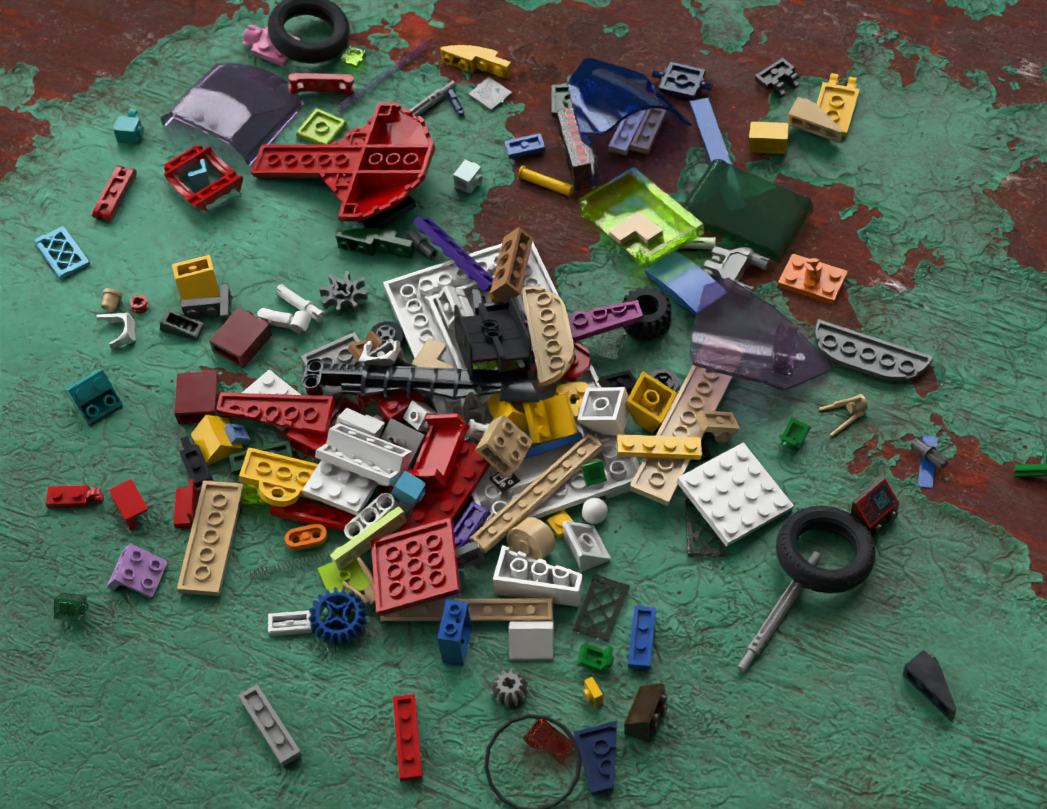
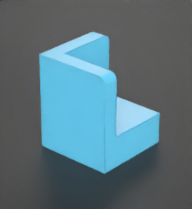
[188,159,210,191]

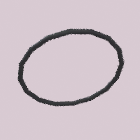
[484,714,582,809]

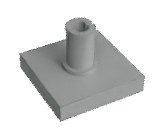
[381,418,426,470]

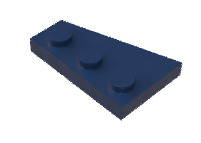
[574,721,617,796]

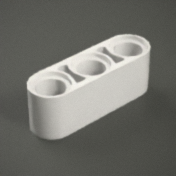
[344,493,400,540]

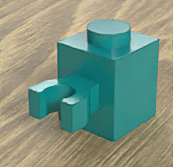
[113,109,144,144]

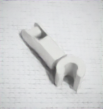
[257,308,312,334]

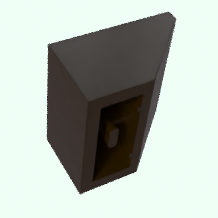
[624,683,668,743]

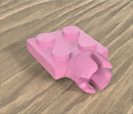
[243,25,300,67]

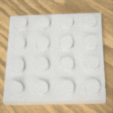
[676,442,794,547]

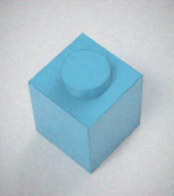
[391,470,426,507]

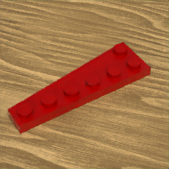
[216,392,336,435]

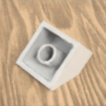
[577,387,629,435]

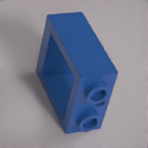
[438,600,472,666]

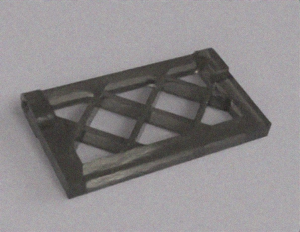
[685,498,725,557]
[573,574,630,642]

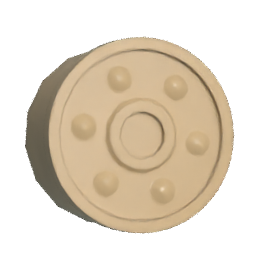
[506,517,555,560]

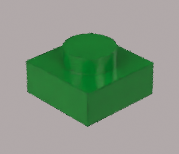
[581,460,607,486]

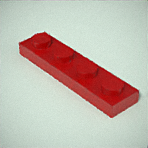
[270,496,356,532]
[393,694,423,782]

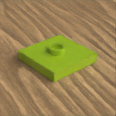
[317,557,370,605]

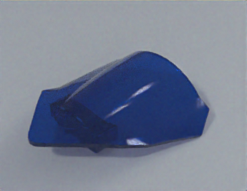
[568,58,691,136]

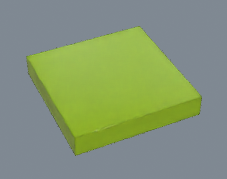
[296,108,347,145]

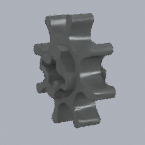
[319,271,368,316]

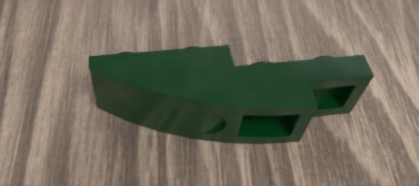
[336,228,414,259]

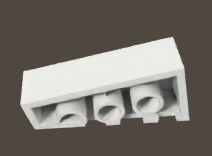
[493,545,583,607]

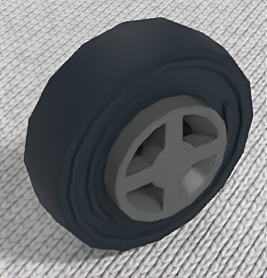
[370,321,404,348]

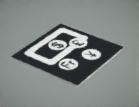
[489,472,520,493]

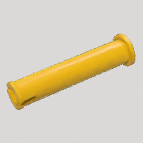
[517,166,574,197]

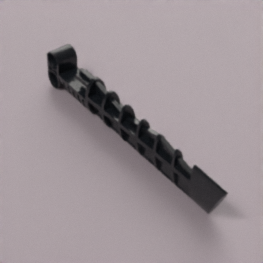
[302,358,540,402]

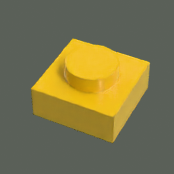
[547,510,574,539]
[583,677,603,708]

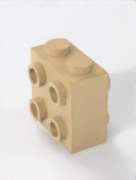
[475,414,533,477]

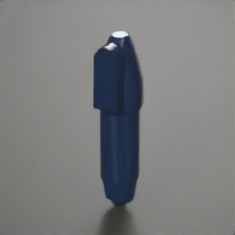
[448,89,464,116]

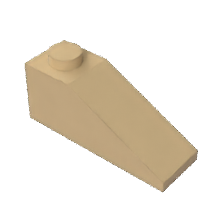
[788,97,842,143]

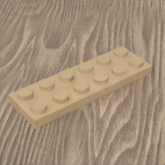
[177,481,245,596]

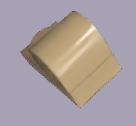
[696,410,740,443]

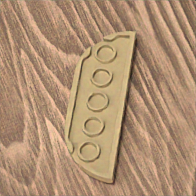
[521,286,575,387]

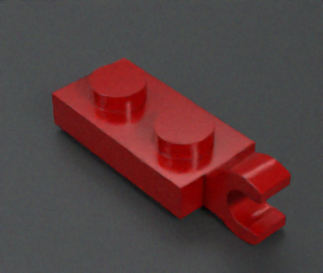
[45,485,104,508]

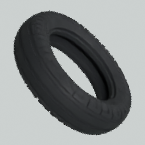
[268,0,350,64]
[776,506,876,594]

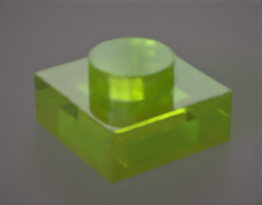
[341,46,366,68]

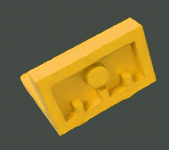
[749,122,788,154]
[523,393,577,444]

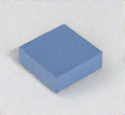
[224,424,251,445]

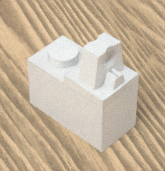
[335,408,385,439]

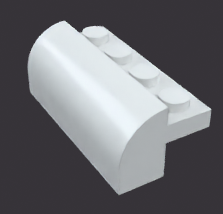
[315,423,412,486]

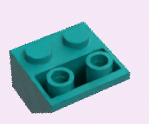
[64,369,123,425]

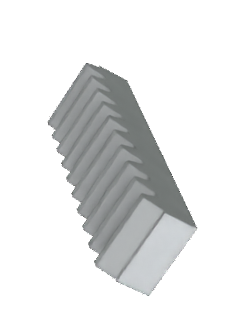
[238,684,302,767]

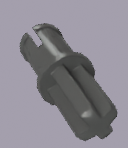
[406,230,438,260]
[910,437,949,469]

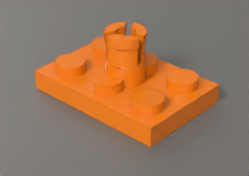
[778,253,848,305]

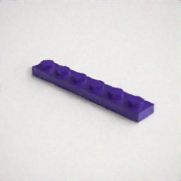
[413,216,494,292]

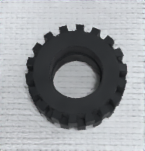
[622,286,671,340]

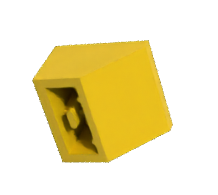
[172,255,220,301]

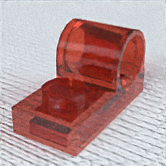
[523,719,574,763]

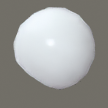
[582,498,608,524]

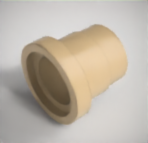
[101,288,122,312]

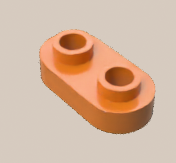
[285,524,327,551]

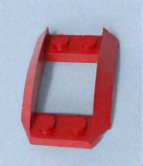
[163,146,243,212]

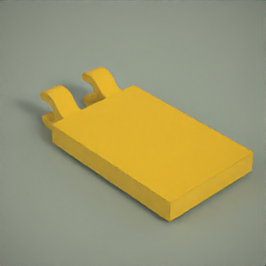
[817,73,859,137]

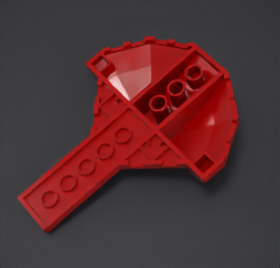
[251,103,435,222]

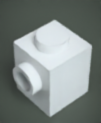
[403,400,438,432]

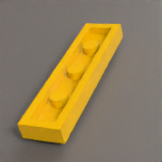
[616,434,702,460]

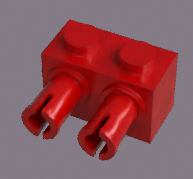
[370,391,424,425]

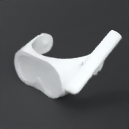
[96,313,136,349]
[359,340,400,366]

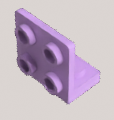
[107,543,167,598]

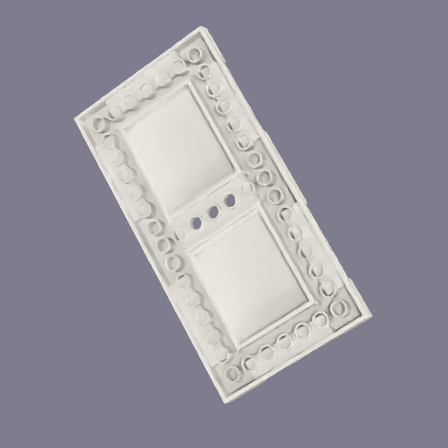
[383,234,640,526]

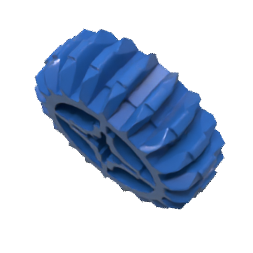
[308,587,367,645]

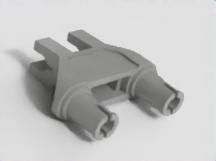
[704,246,770,299]

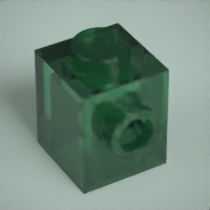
[53,592,89,622]

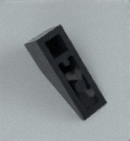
[903,650,956,721]

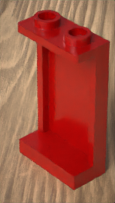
[401,413,469,488]

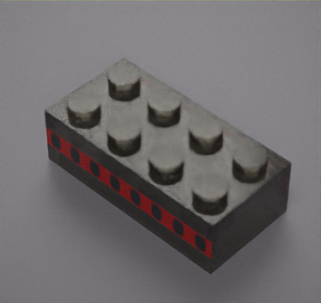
[557,107,599,191]

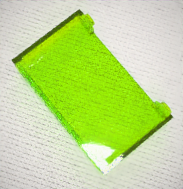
[578,167,704,268]

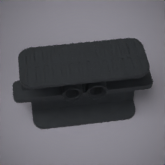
[454,296,532,376]

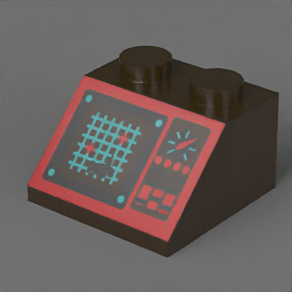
[851,476,899,536]

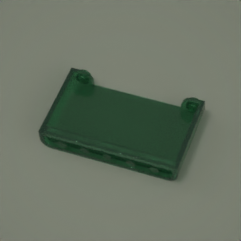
[678,159,814,263]

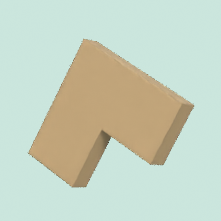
[608,212,663,245]
[412,338,454,368]

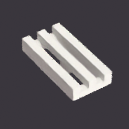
[268,610,312,636]

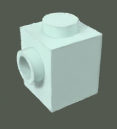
[453,160,483,194]

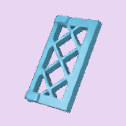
[34,226,90,279]

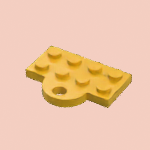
[238,448,319,507]

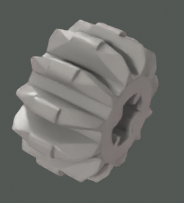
[491,669,529,708]

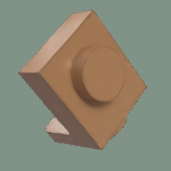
[348,331,383,363]

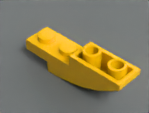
[440,45,512,79]

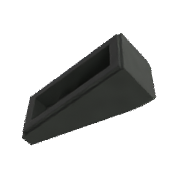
[159,309,204,340]

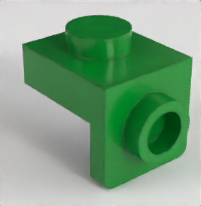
[778,417,811,450]
[577,643,614,674]

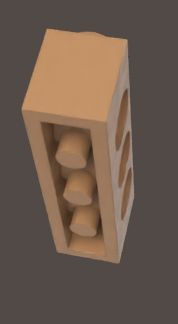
[490,227,533,304]

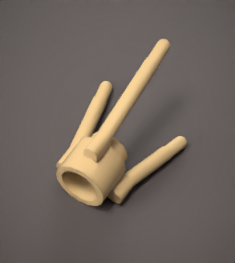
[819,394,868,437]
[342,558,376,606]

